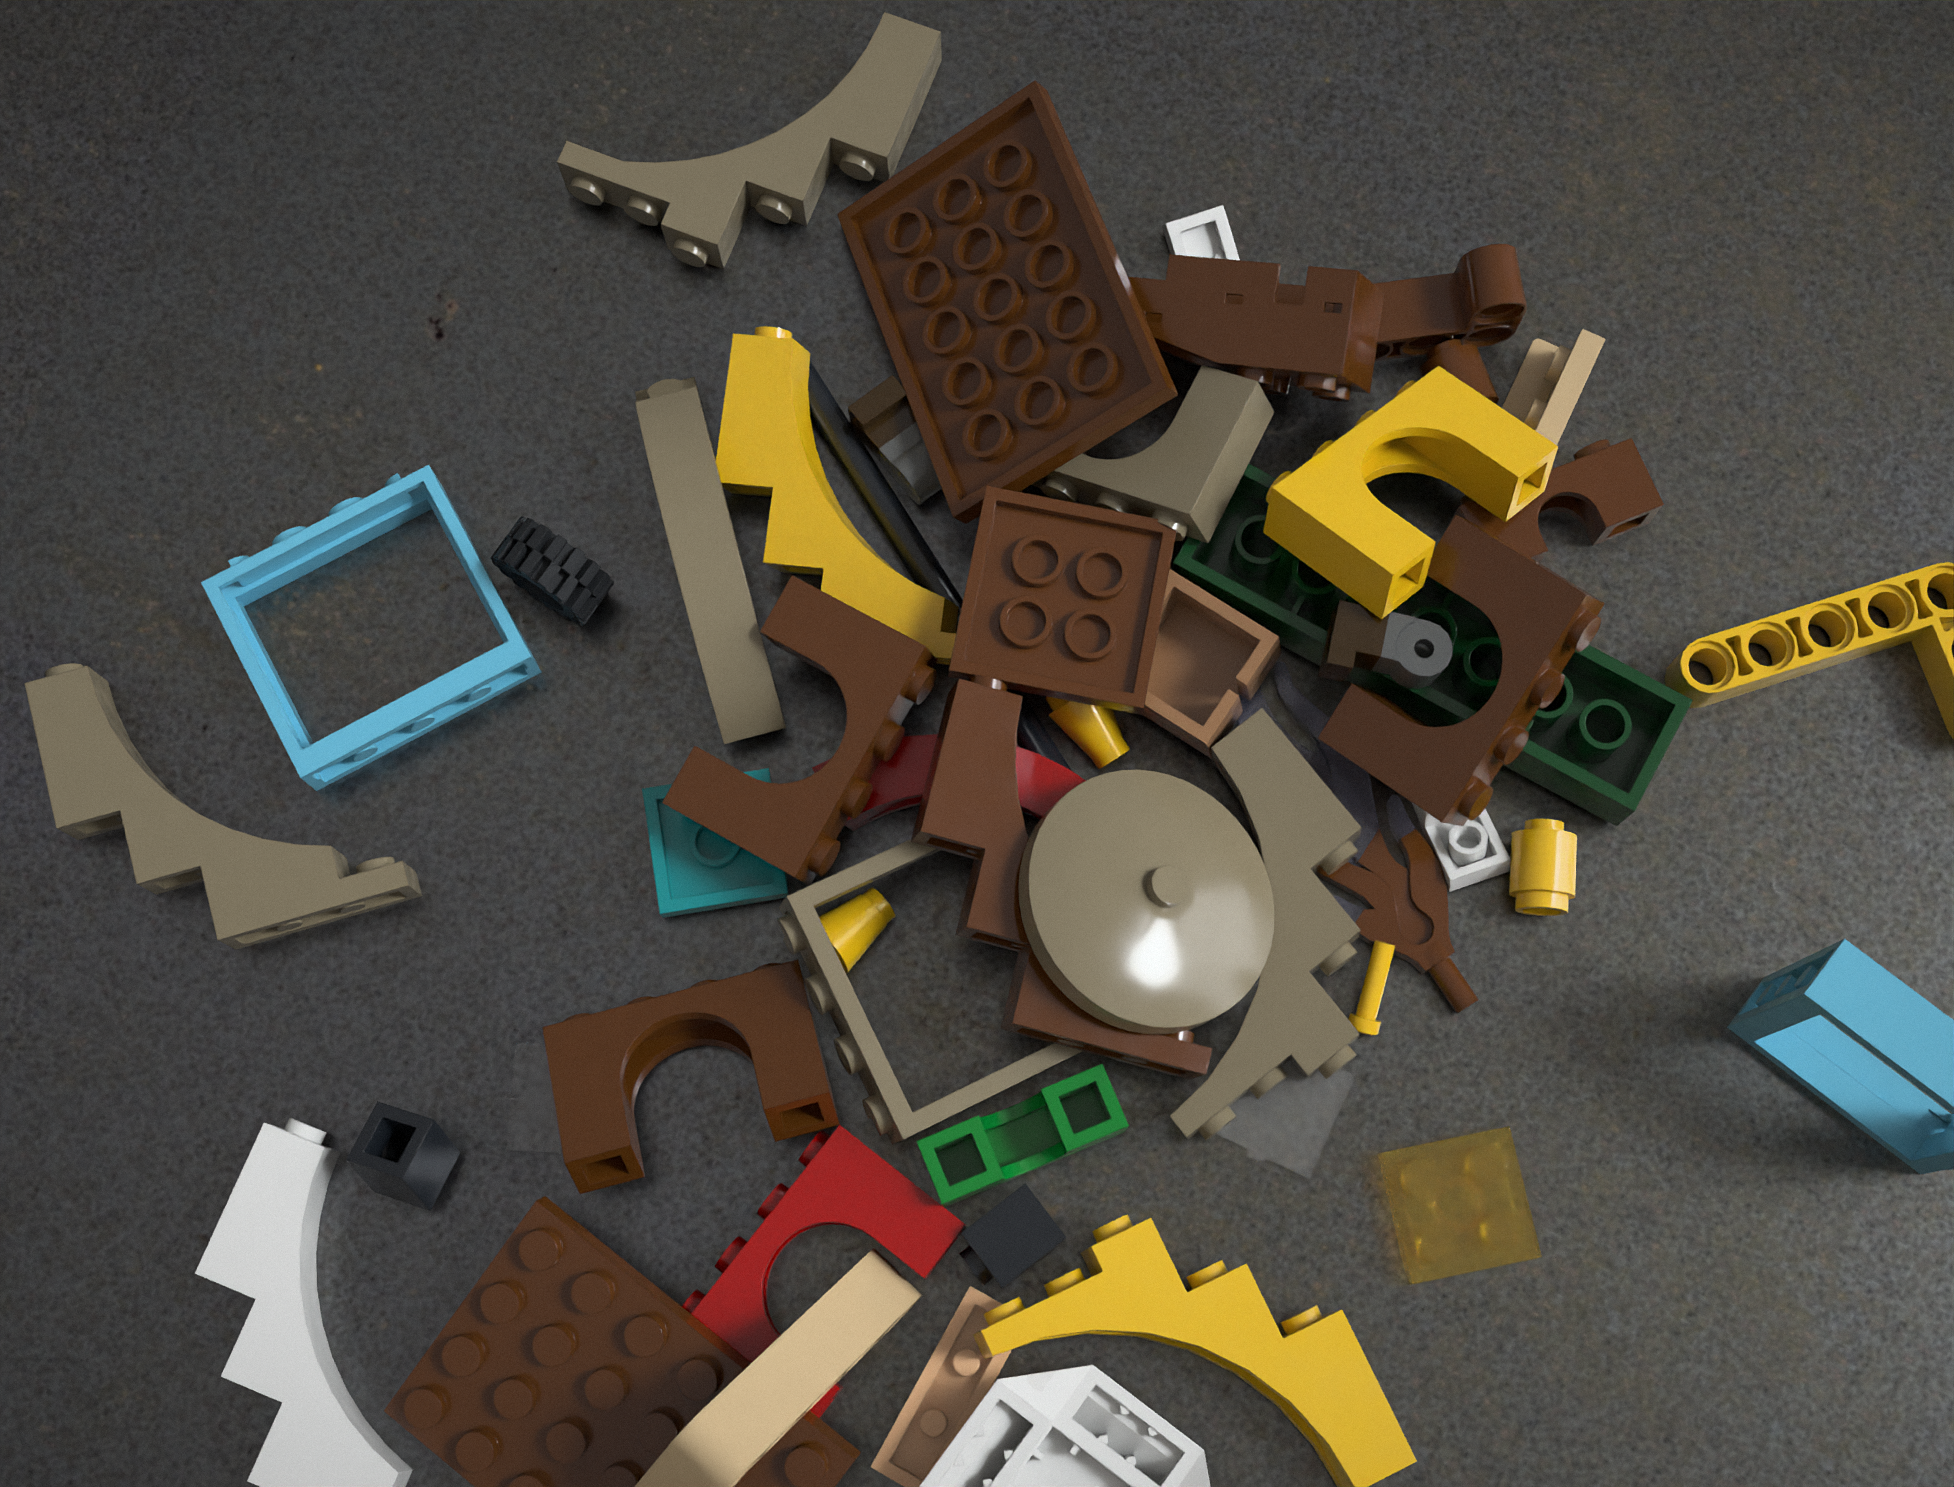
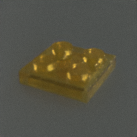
[1378,1126,1542,1285]

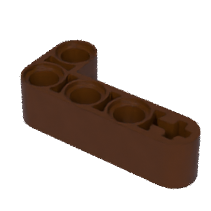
[1325,244,1527,362]

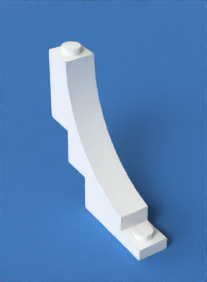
[195,1118,413,1487]

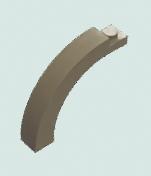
[635,377,786,744]

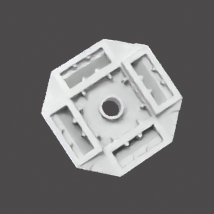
[919,1365,1211,1487]

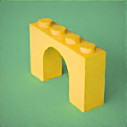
[1263,366,1558,619]

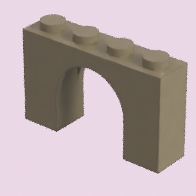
[1031,365,1274,543]

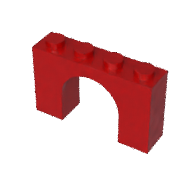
[682,1125,966,1418]

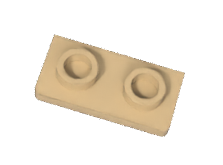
[1502,329,1606,445]

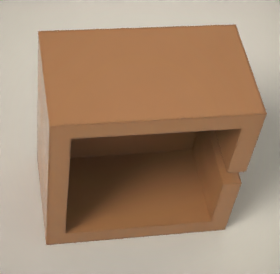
[1142,569,1281,759]

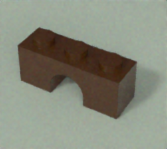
[1449,438,1664,563]

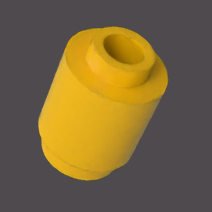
[1509,819,1577,916]

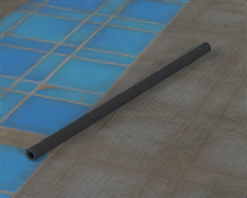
[797,341,1072,771]

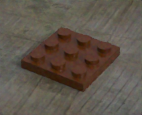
[948,486,1177,715]

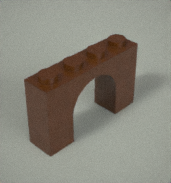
[1318,515,1605,826]
[662,575,937,886]
[542,959,840,1194]

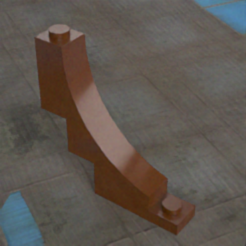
[911,675,1212,1080]

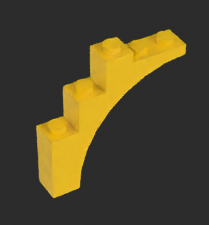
[973,1214,1417,1487]

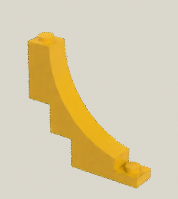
[716,326,959,665]

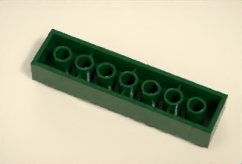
[1172,464,1693,826]

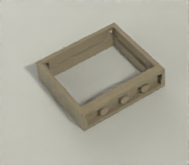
[777,839,1082,1145]

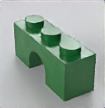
[916,1064,1129,1208]

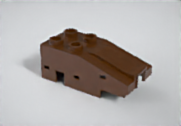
[1128,254,1385,402]

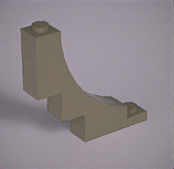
[24,663,422,950]

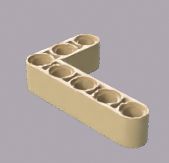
[635,1248,922,1487]

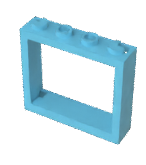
[201,465,541,791]
[1727,939,1954,1174]

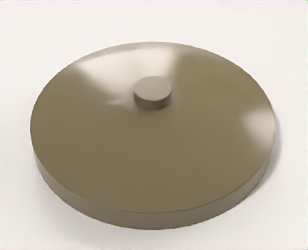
[1018,770,1275,1035]

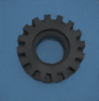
[490,516,614,625]

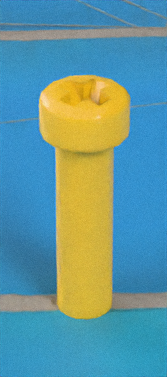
[1348,940,1395,1035]

